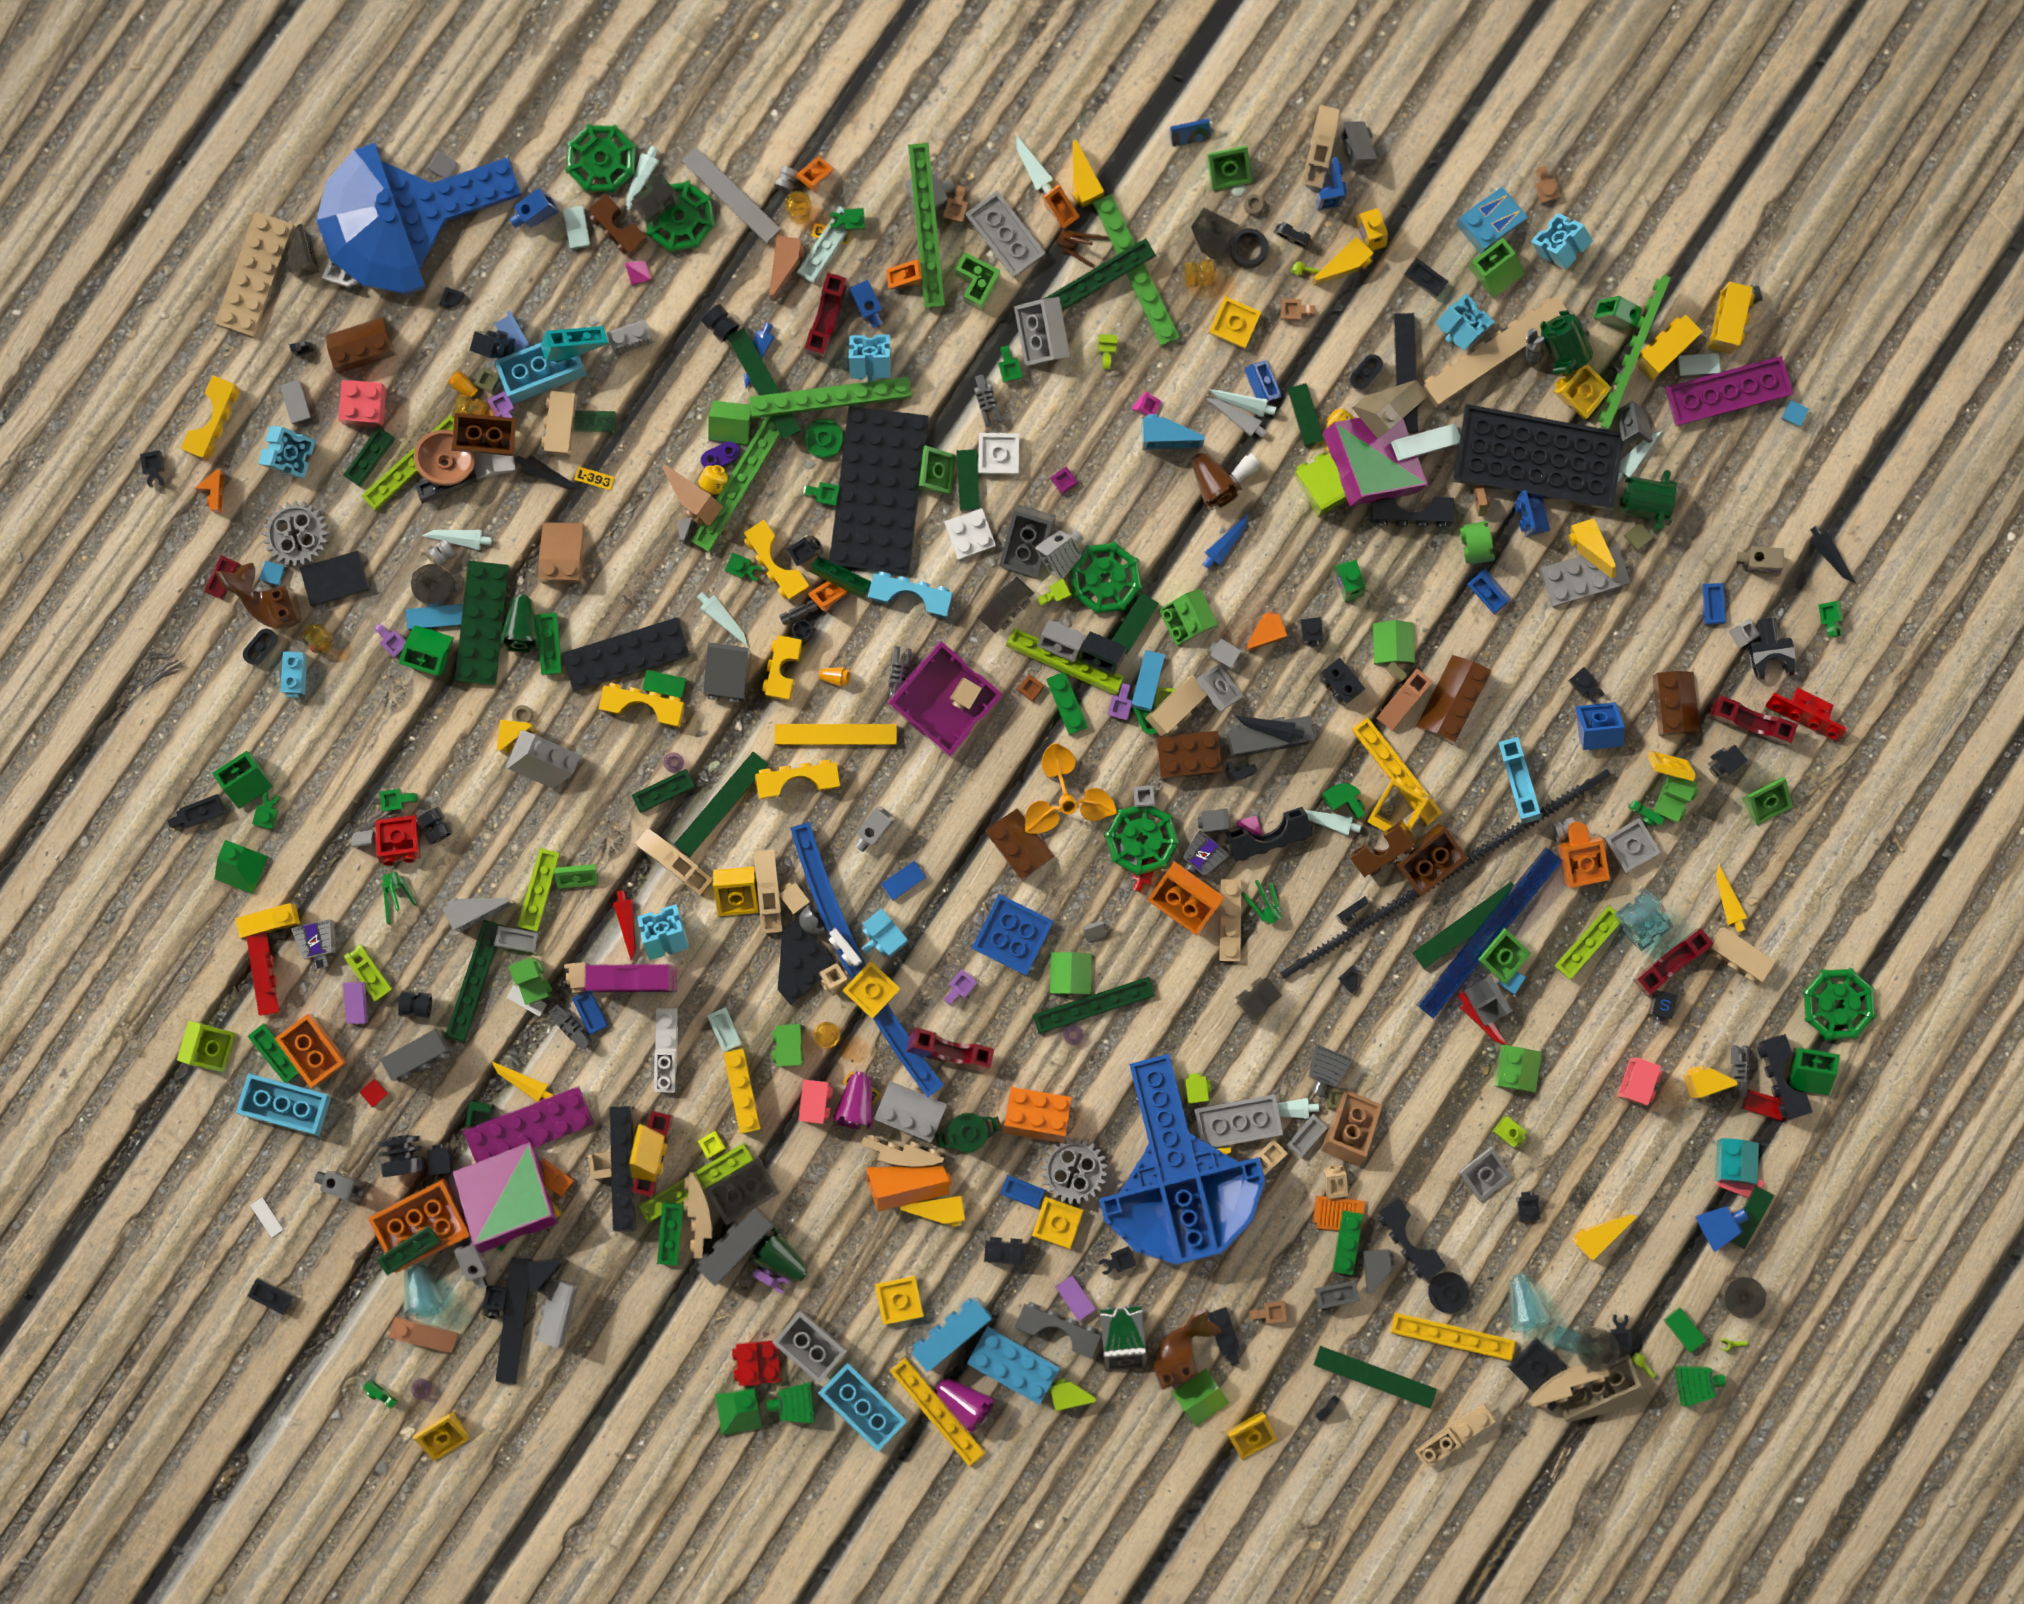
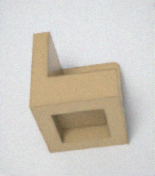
[588,1152,611,1180]

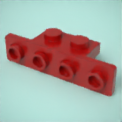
[1765,687,1847,742]
[246,932,279,1016]

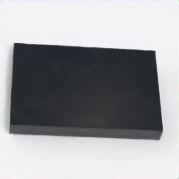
[300,551,370,607]
[1507,1337,1574,1411]

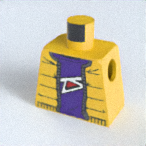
[1354,208,1388,251]

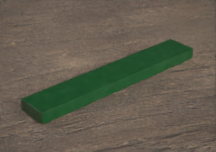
[1043,238,1156,312]
[726,328,801,441]
[674,752,769,858]
[1412,882,1523,969]
[445,919,504,1042]
[1032,977,1155,1034]
[1313,1345,1437,1408]

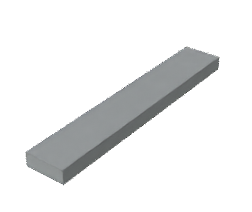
[681,146,781,244]

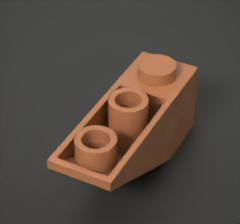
[1376,669,1433,731]

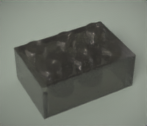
[705,1157,781,1225]

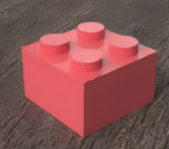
[338,380,387,427]
[1617,1058,1662,1105]
[799,1080,834,1124]

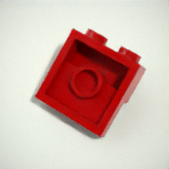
[375,815,421,866]
[732,1340,781,1386]

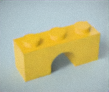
[763,635,803,701]

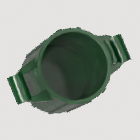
[1540,310,1594,376]
[1619,470,1678,534]
[935,1112,1002,1153]

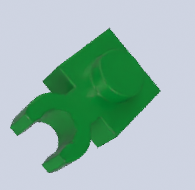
[830,208,865,231]
[724,552,763,582]
[252,792,280,830]
[1628,800,1665,827]
[363,1379,398,1409]

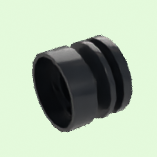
[377,1134,426,1178]

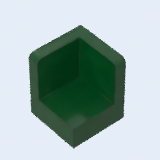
[466,1101,493,1126]

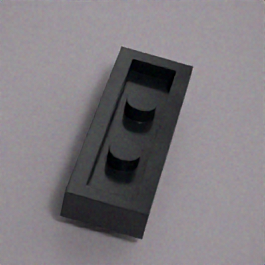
[415,468,479,504]

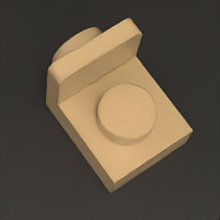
[1323,1164,1348,1199]

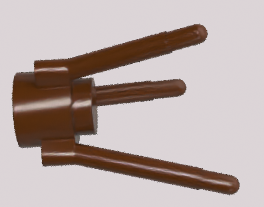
[1058,230,1108,267]

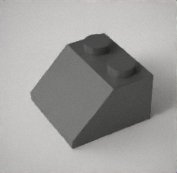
[1340,121,1379,172]

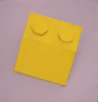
[713,866,759,917]
[1682,1065,1738,1098]
[630,1125,668,1182]

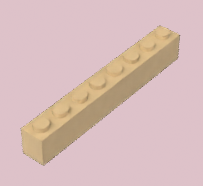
[1423,296,1567,408]

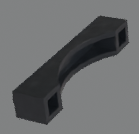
[610,1106,636,1232]

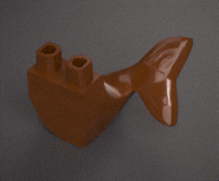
[216,563,302,629]
[1154,1308,1222,1390]

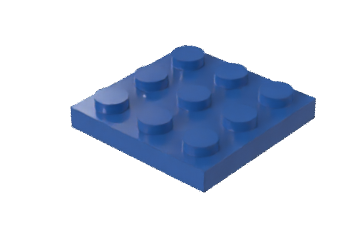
[971,894,1054,976]

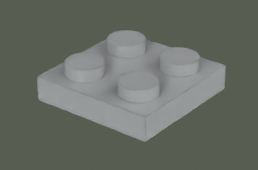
[1196,664,1244,712]
[1603,818,1661,874]

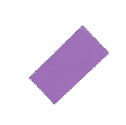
[343,982,368,1024]
[1055,1275,1096,1321]

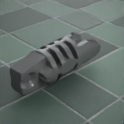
[1525,328,1544,367]
[974,375,1003,427]
[888,646,912,698]
[549,1004,593,1049]
[1730,1045,1750,1098]

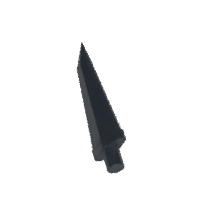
[515,455,580,489]
[1810,525,1856,583]
[1235,716,1305,743]

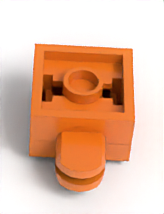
[1558,821,1610,888]

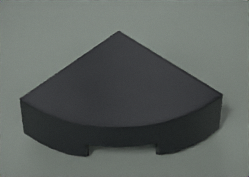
[439,287,466,308]
[289,342,314,356]
[1337,965,1358,994]
[1316,1396,1340,1422]

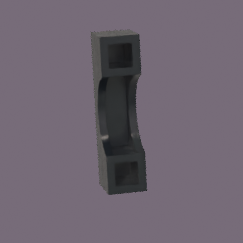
[1370,497,1454,528]
[1225,807,1313,861]
[1757,1034,1813,1121]
[1377,1197,1447,1280]

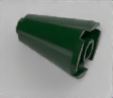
[499,594,540,653]
[749,1228,808,1283]

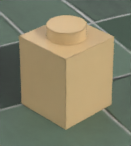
[950,678,982,711]
[779,882,811,915]

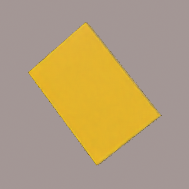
[1647,751,1696,781]

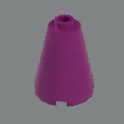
[832,1071,873,1130]
[936,1379,995,1433]

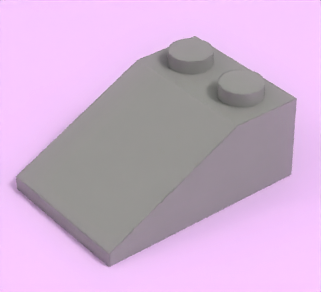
[442,898,515,932]

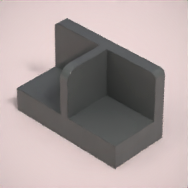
[1616,401,1653,445]
[1465,976,1512,1026]
[1314,1280,1359,1309]

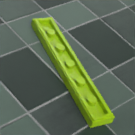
[361,414,454,511]
[1006,628,1125,696]
[638,1143,755,1224]

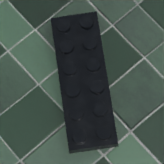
[562,617,690,692]

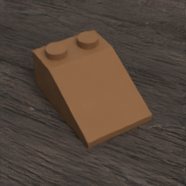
[662,464,723,527]
[538,523,584,584]
[1321,1091,1382,1166]

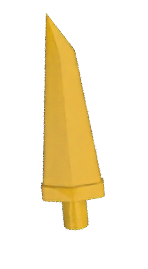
[1716,864,1747,932]
[491,1061,553,1102]

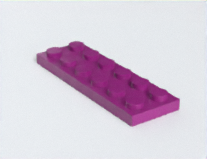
[1665,356,1793,427]
[463,1086,594,1163]

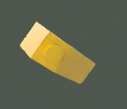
[1071,140,1104,208]
[1312,236,1373,285]
[1568,519,1616,578]
[235,903,300,938]
[900,1195,965,1227]
[1572,1214,1637,1261]

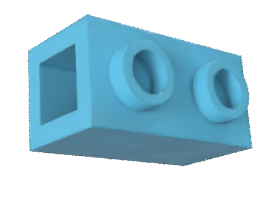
[280,652,308,698]

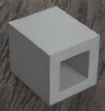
[1208,638,1241,671]

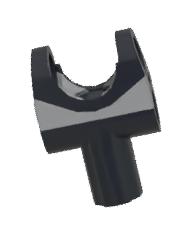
[1749,618,1795,680]

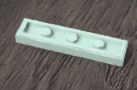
[797,206,848,284]
[1391,424,1460,461]

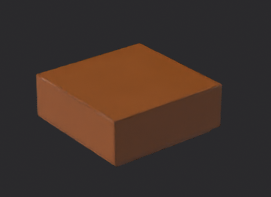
[1017,674,1045,703]

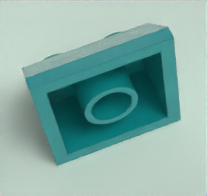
[1715,1138,1759,1184]

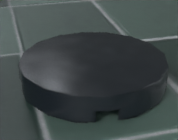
[1428,1272,1469,1313]

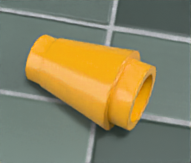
[448,370,478,399]
[819,667,850,687]

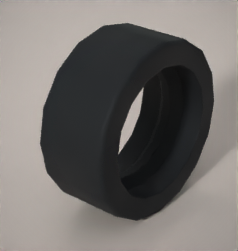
[1229,228,1268,269]

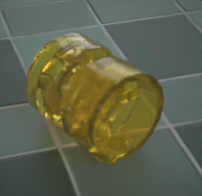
[785,191,812,224]
[1184,259,1215,288]
[452,393,488,418]
[813,1022,841,1049]

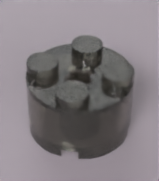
[411,564,456,607]
[1719,1276,1766,1319]
[1576,1327,1620,1371]

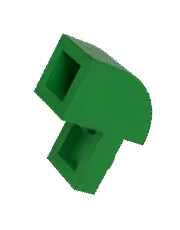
[1321,783,1366,820]

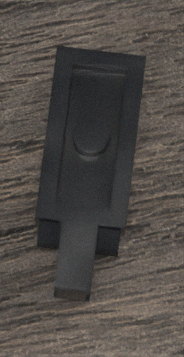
[167,794,226,829]
[1208,1307,1241,1366]

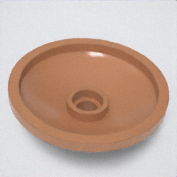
[414,430,475,485]

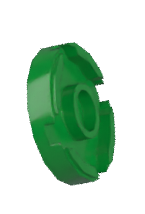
[804,418,844,459]

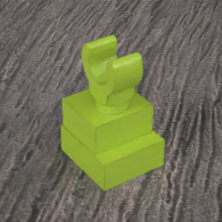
[1098,334,1117,369]
[1037,579,1072,606]

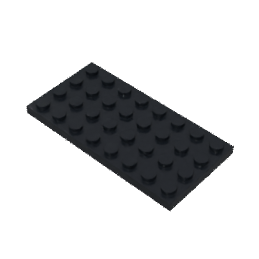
[1452,404,1623,511]
[829,406,929,575]

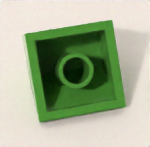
[1494,1045,1542,1093]

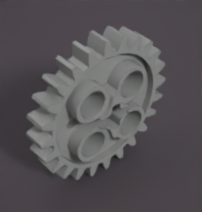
[262,501,330,567]
[1041,1137,1107,1205]

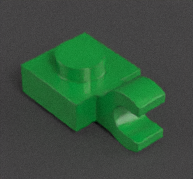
[998,346,1023,383]
[803,482,839,507]
[1818,601,1843,637]
[379,789,418,812]

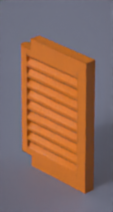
[1313,1196,1365,1231]

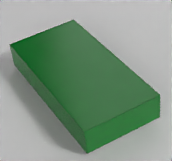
[642,670,687,699]
[1663,1307,1706,1353]

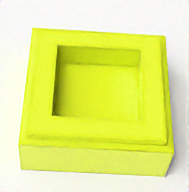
[698,1131,726,1159]

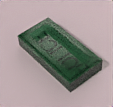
[575,410,616,432]

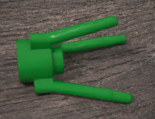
[381,872,417,925]
[1241,880,1282,925]

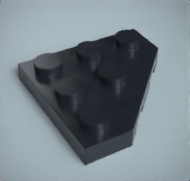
[777,919,836,1005]

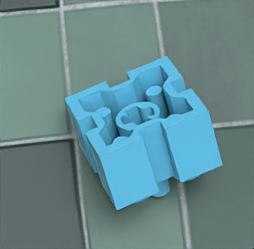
[1531,213,1593,269]
[1435,294,1495,351]
[849,335,891,382]
[258,426,316,478]
[637,904,689,960]
[862,908,909,957]

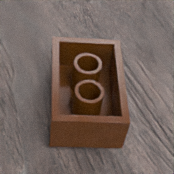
[1156,731,1222,780]

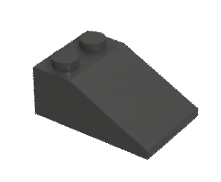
[999,504,1056,578]

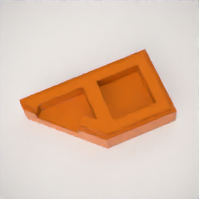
[542,1158,575,1198]

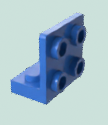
[1316,157,1347,211]
[1514,490,1550,537]

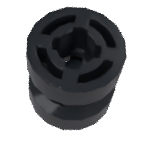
[792,620,813,643]

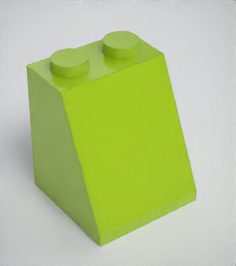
[1294,452,1347,517]

